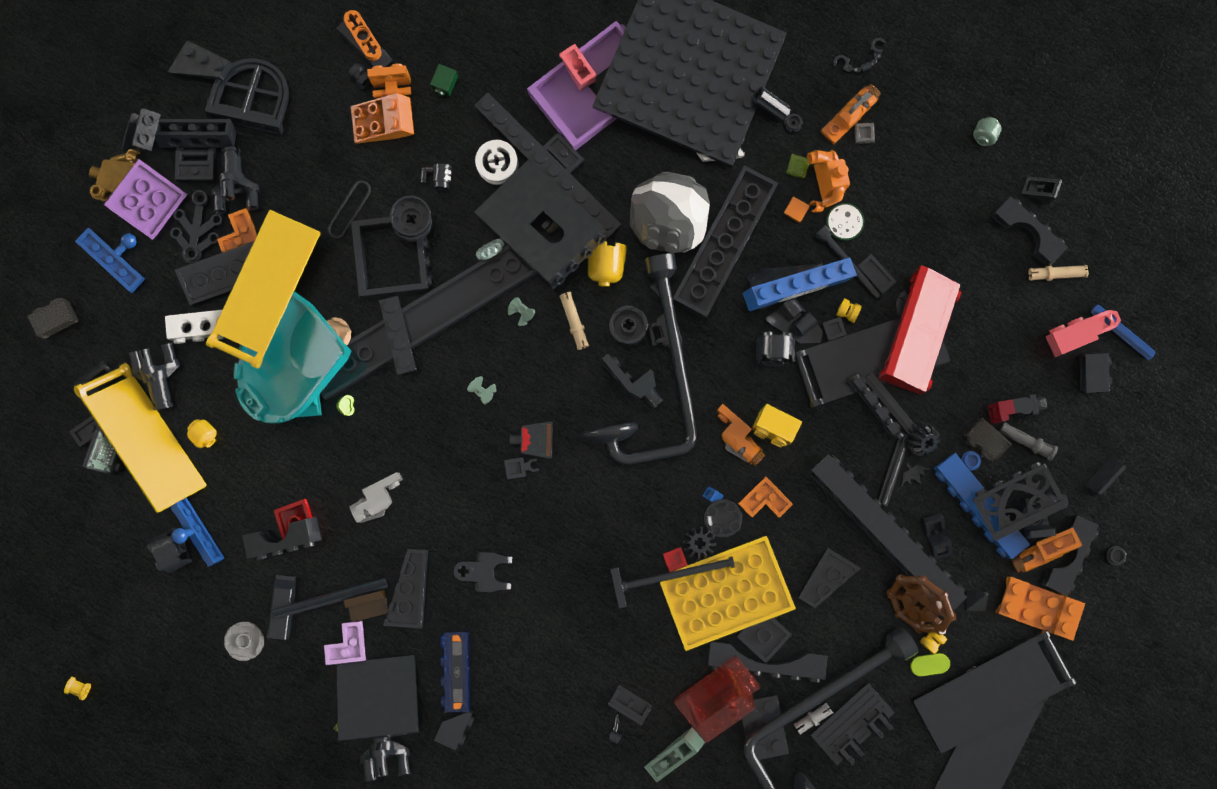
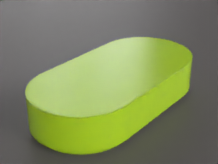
[910,653,950,676]

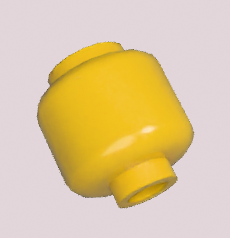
[187,419,217,448]

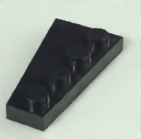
[383,549,428,628]

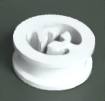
[475,140,519,185]

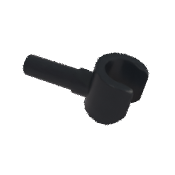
[609,714,622,744]

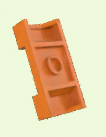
[995,576,1085,640]

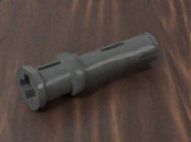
[998,422,1058,462]

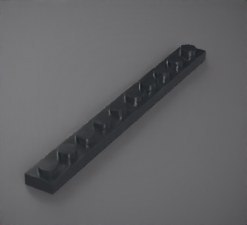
[474,93,621,239]

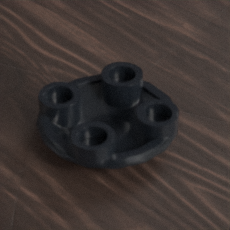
[704,499,742,537]

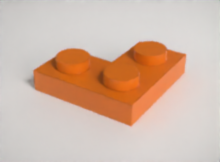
[217,208,257,252]
[738,477,793,518]

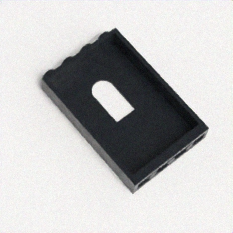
[475,159,609,289]

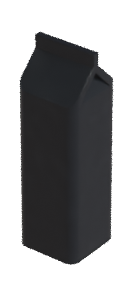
[336,17,393,67]
[267,575,296,640]

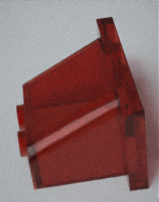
[674,656,760,743]

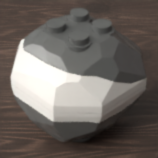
[630,172,710,253]

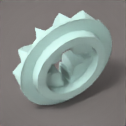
[476,239,504,260]

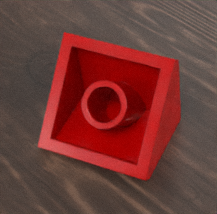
[274,499,312,540]

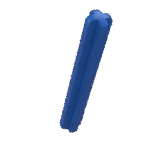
[1091,305,1156,360]

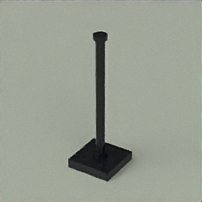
[611,556,735,608]

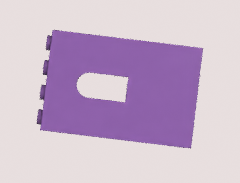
[527,21,626,150]

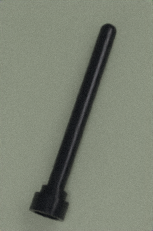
[814,225,881,300]

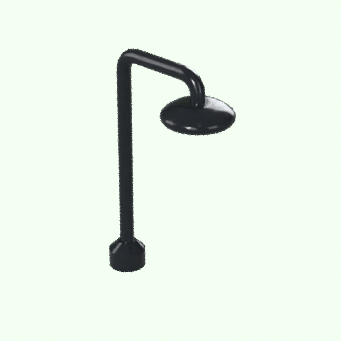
[581,253,697,465]
[743,626,918,789]

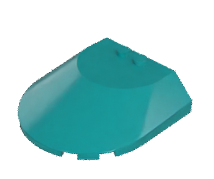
[234,292,351,424]

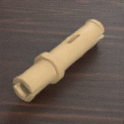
[1028,265,1088,281]
[559,292,589,350]

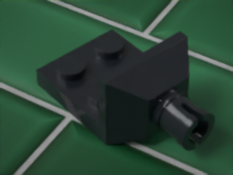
[602,354,663,409]

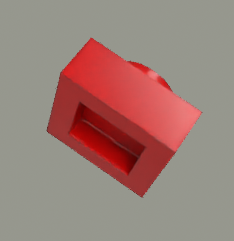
[663,547,688,572]

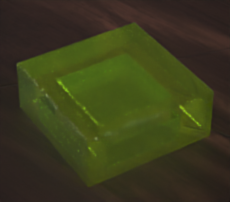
[786,154,809,179]

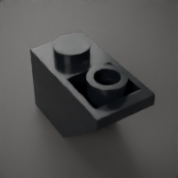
[434,710,474,750]

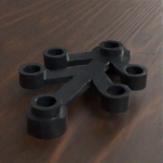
[170,190,224,263]

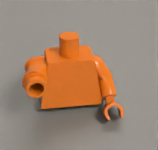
[807,150,850,213]

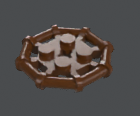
[887,574,956,635]

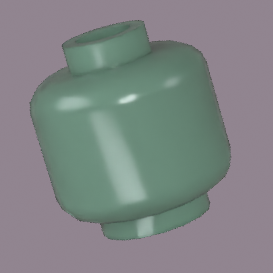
[973,117,1001,146]

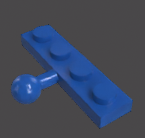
[75,228,145,293]
[170,498,224,566]

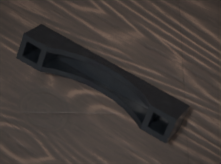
[707,641,828,682]

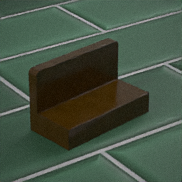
[344,590,389,622]

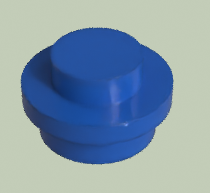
[961,451,981,470]

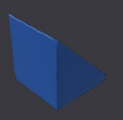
[702,486,723,502]

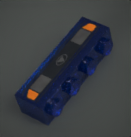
[440,631,470,712]

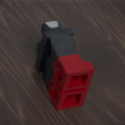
[987,394,1047,424]

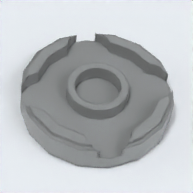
[224,622,264,661]

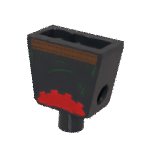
[510,422,553,459]

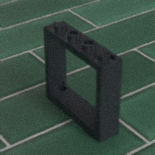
[351,217,432,299]

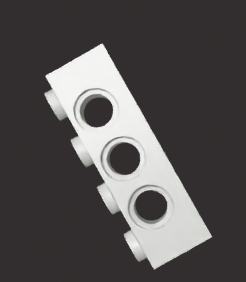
[165,310,223,344]

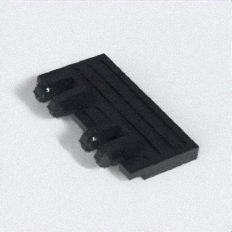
[810,682,895,765]

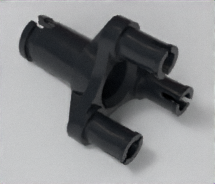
[211,147,259,215]
[127,343,180,410]
[360,737,411,782]

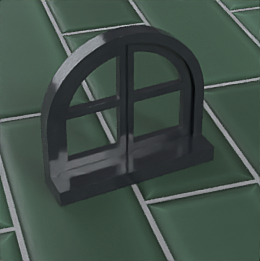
[205,58,289,135]

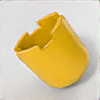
[588,241,627,287]

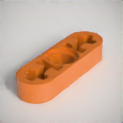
[344,10,382,61]

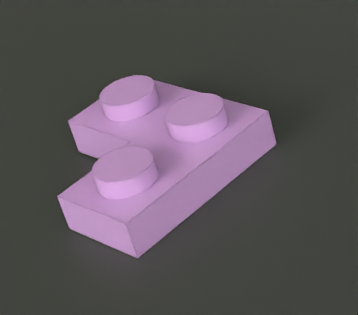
[324,621,366,665]

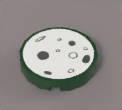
[826,203,864,241]

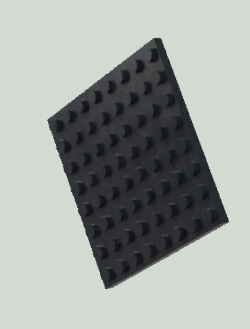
[592,0,787,168]

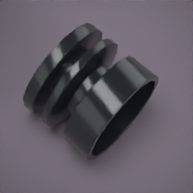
[390,196,432,242]

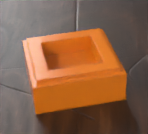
[784,197,809,223]

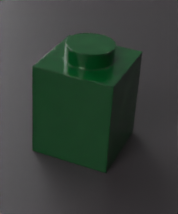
[430,64,458,97]

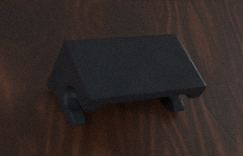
[608,685,652,726]

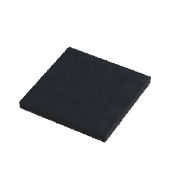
[337,655,419,742]

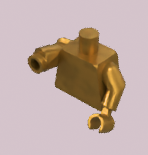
[89,149,140,201]

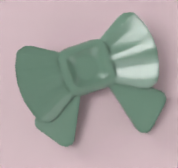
[508,297,535,326]
[467,376,496,404]

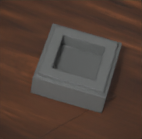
[854,123,875,144]

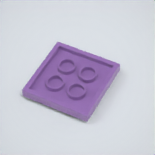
[104,159,187,240]

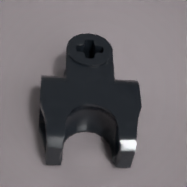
[454,552,513,592]

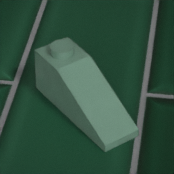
[644,727,705,782]

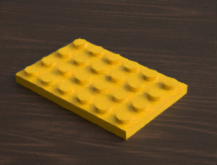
[660,536,796,651]

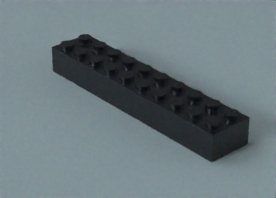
[807,454,967,611]

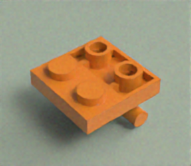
[367,64,411,98]

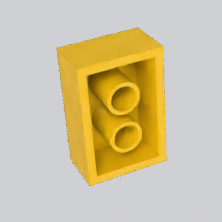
[751,404,802,448]

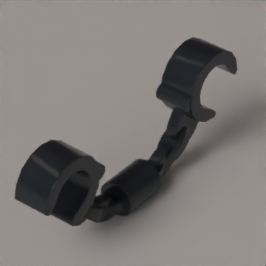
[833,38,886,73]

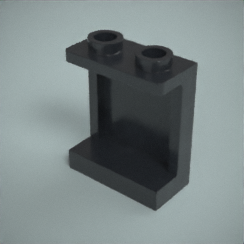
[121,108,160,156]

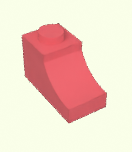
[559,44,596,91]

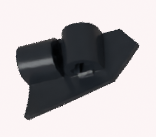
[766,298,823,344]

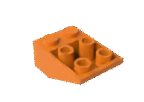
[351,93,414,143]

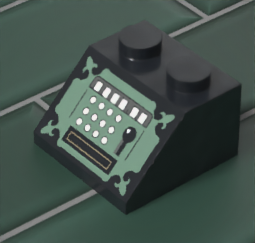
[82,429,123,475]

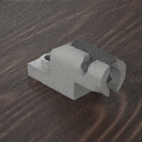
[349,472,403,523]

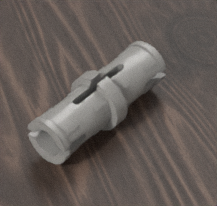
[794,703,833,735]

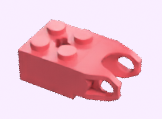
[1046,310,1121,357]

